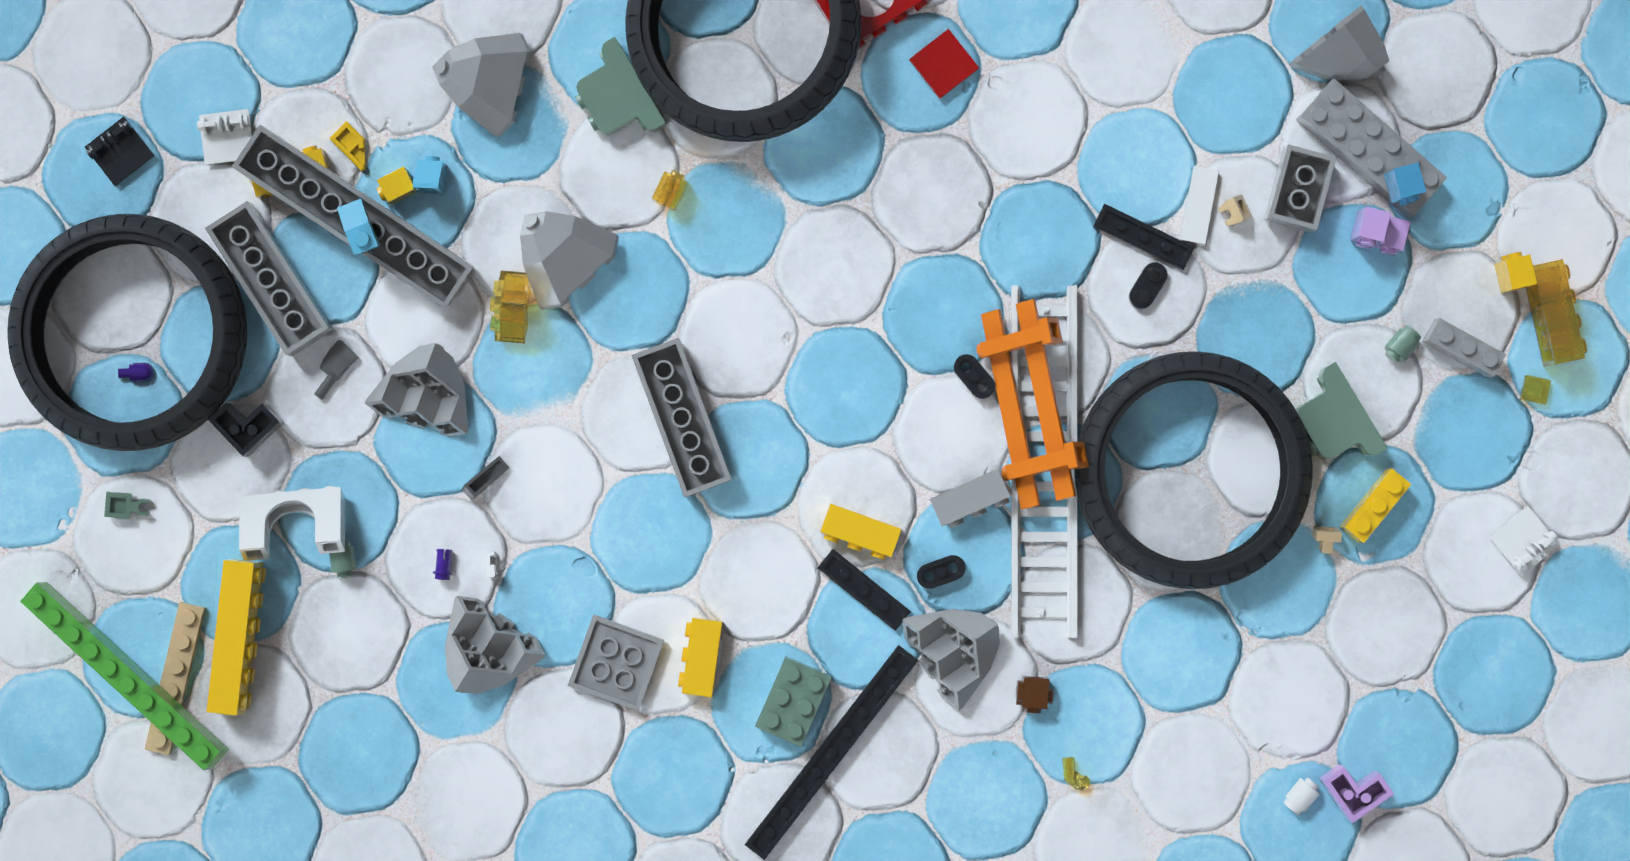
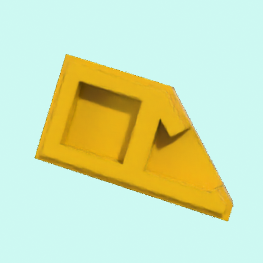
[329,121,366,172]

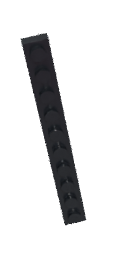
[744,644,918,860]

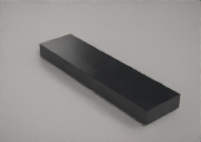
[1093,203,1194,270]
[817,549,911,631]

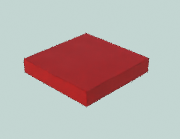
[909,28,979,99]

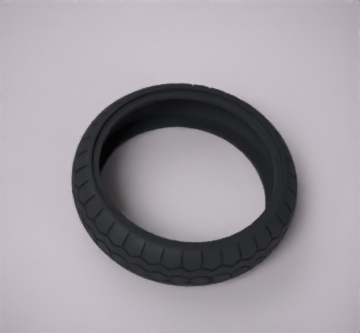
[625,0,861,142]
[7,214,247,451]
[1074,351,1313,589]

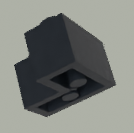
[208,402,285,457]

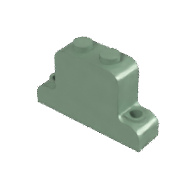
[575,36,667,135]
[1296,362,1388,459]

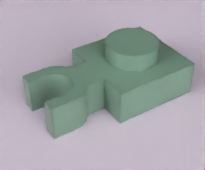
[104,491,150,519]

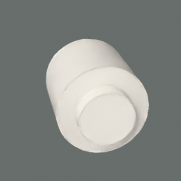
[1283,777,1320,815]

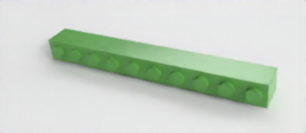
[20,582,229,770]

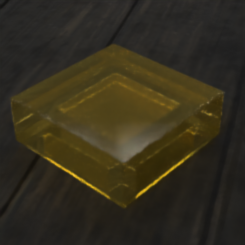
[1519,375,1551,405]

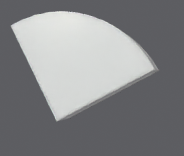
[485,551,499,578]

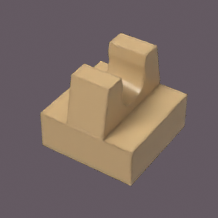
[1218,194,1253,226]
[1312,526,1342,554]

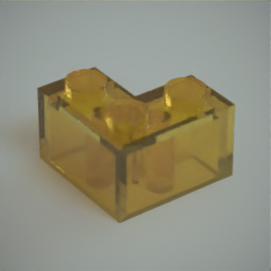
[490,270,531,344]

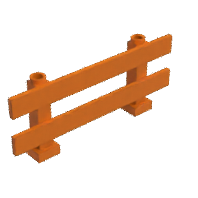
[976,299,1089,510]

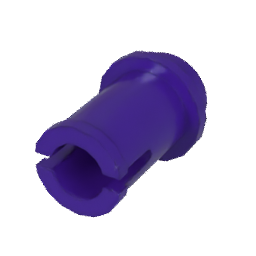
[433,549,453,580]

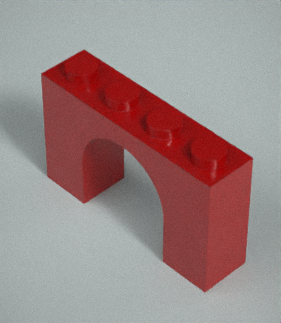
[814,0,930,50]

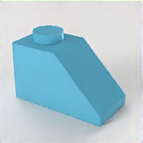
[413,156,446,194]
[337,199,381,255]

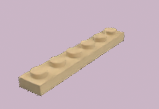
[144,602,206,755]

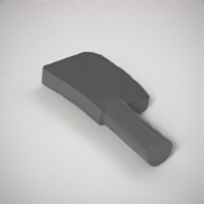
[314,340,359,399]

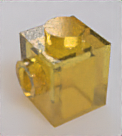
[652,170,688,211]

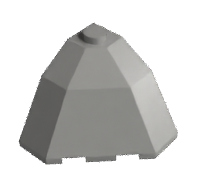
[1289,6,1389,83]
[432,33,531,137]
[520,211,619,310]
[365,343,468,437]
[445,596,545,694]
[902,609,1000,710]

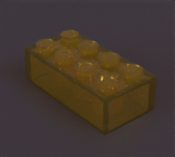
[1526,259,1587,367]

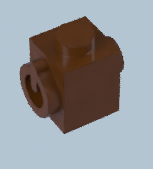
[1016,676,1053,713]

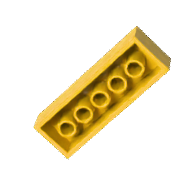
[206,559,266,716]

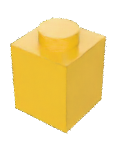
[376,166,418,205]

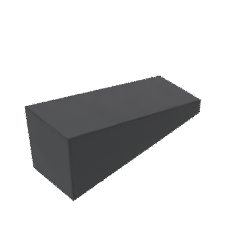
[462,456,510,501]

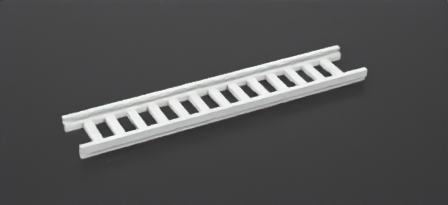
[1011,285,1077,638]

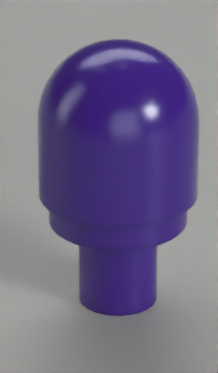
[118,362,154,383]

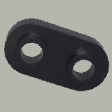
[1128,262,1167,309]
[954,354,995,399]
[917,555,966,589]

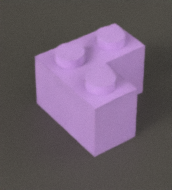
[1350,206,1411,256]
[1318,764,1394,823]

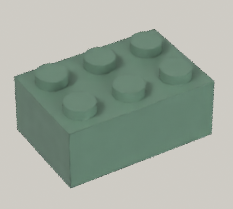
[755,656,832,747]

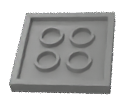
[568,614,665,711]

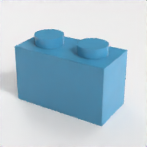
[1384,162,1426,206]

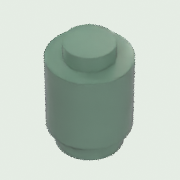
[1384,325,1421,363]
[329,540,357,578]

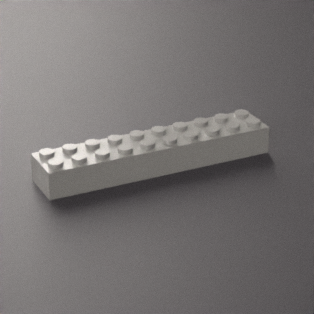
[232,125,474,309]

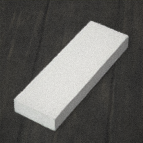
[1180,166,1219,245]

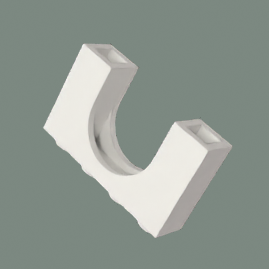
[239,486,345,561]

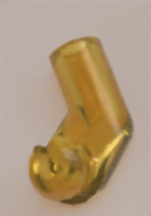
[1062,757,1090,791]

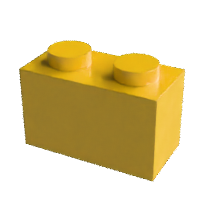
[1494,251,1537,293]

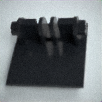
[85,116,155,186]

